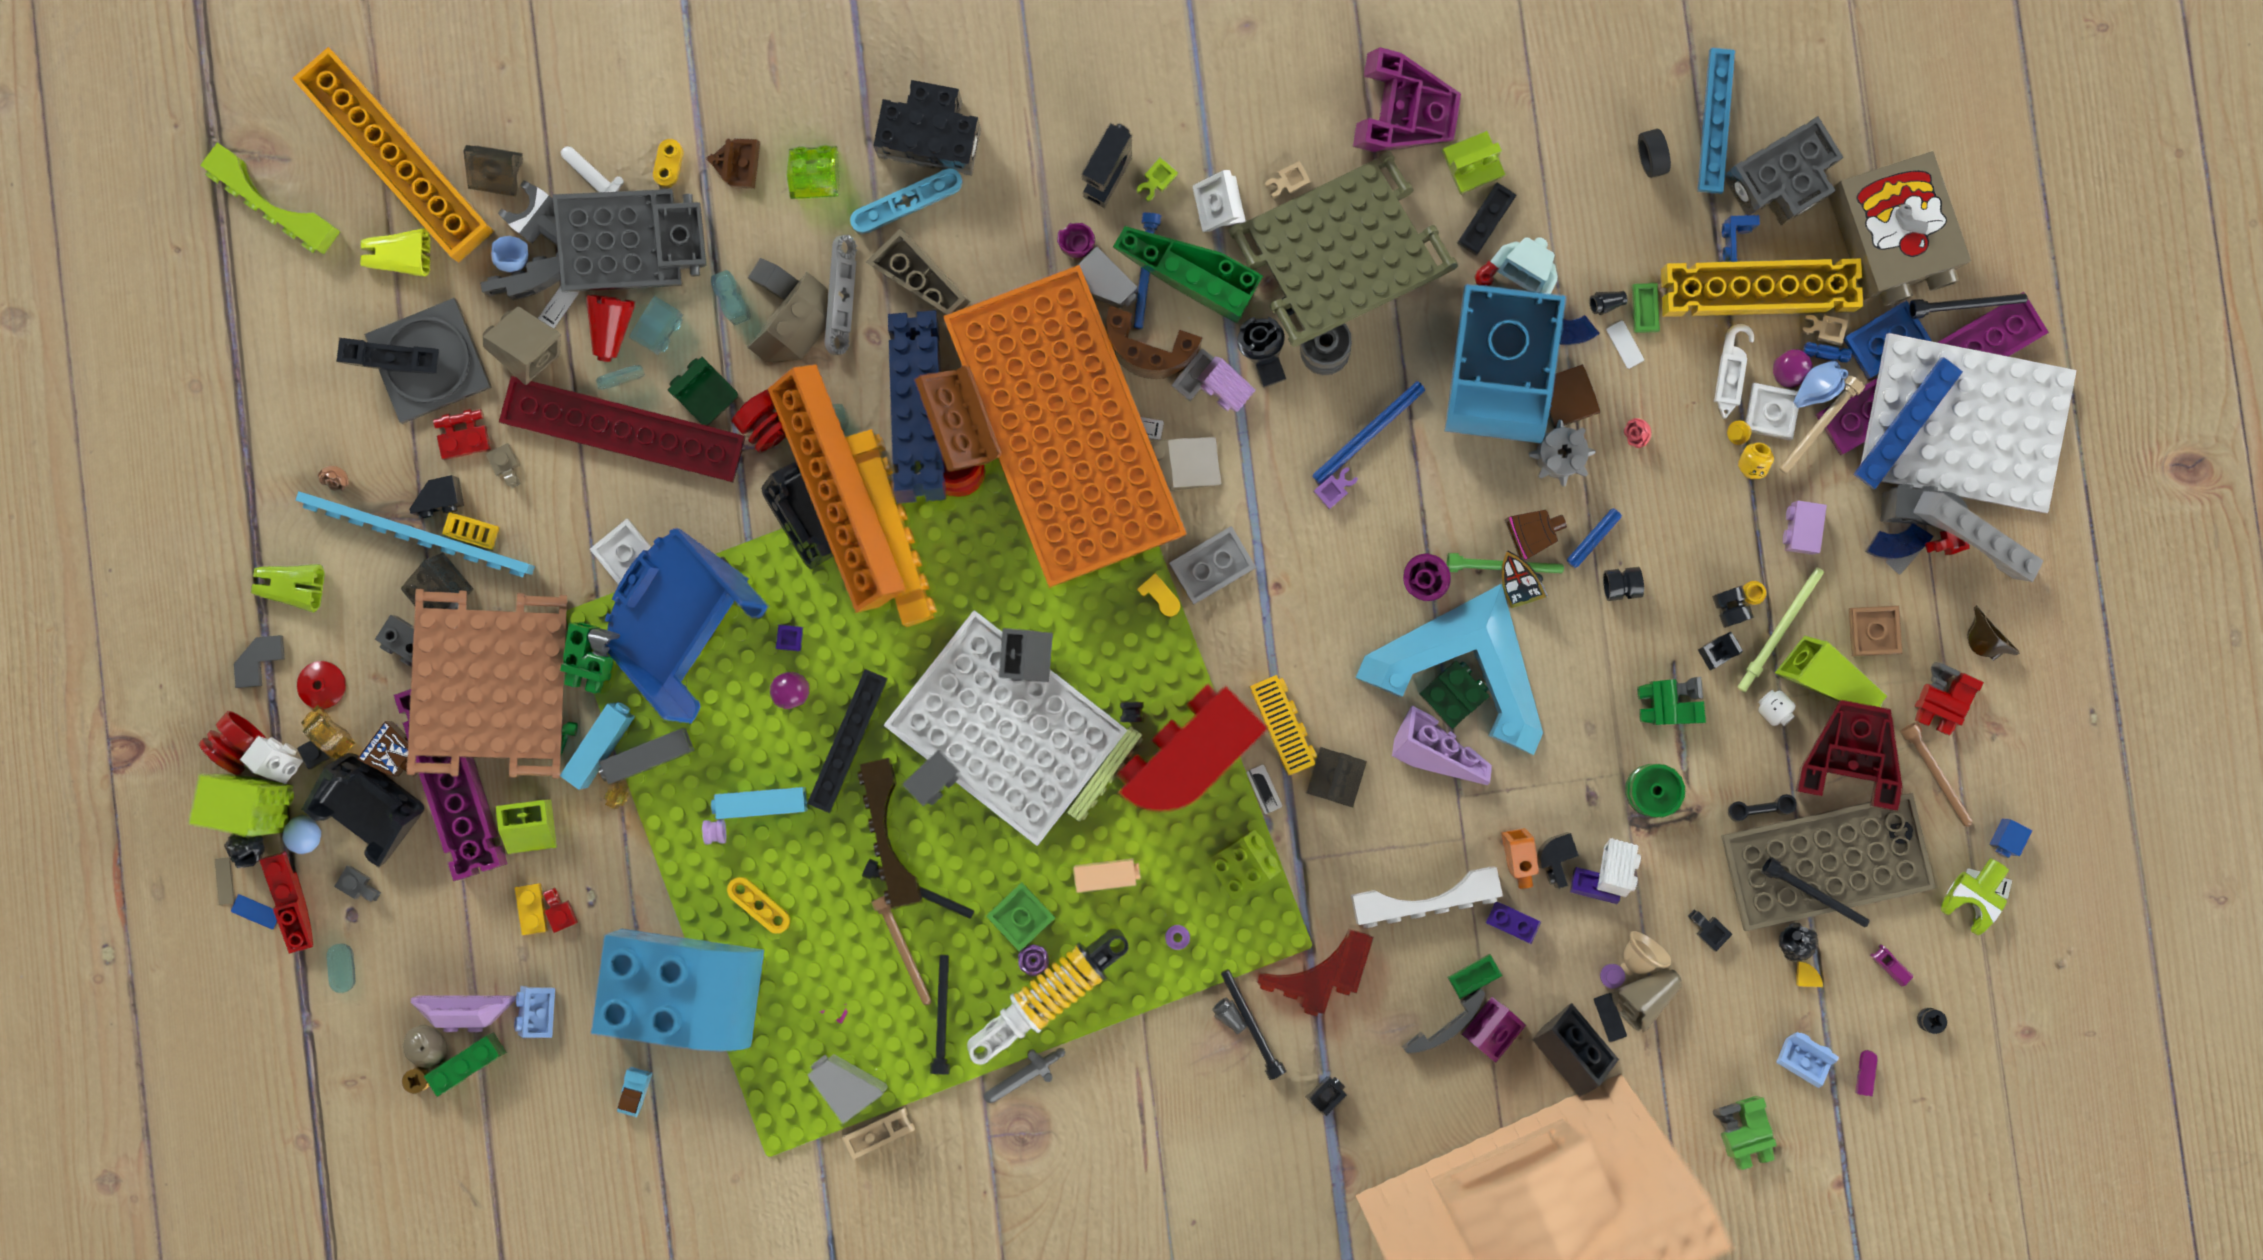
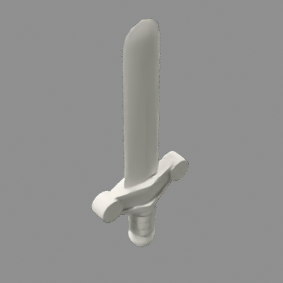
[561,147,624,192]

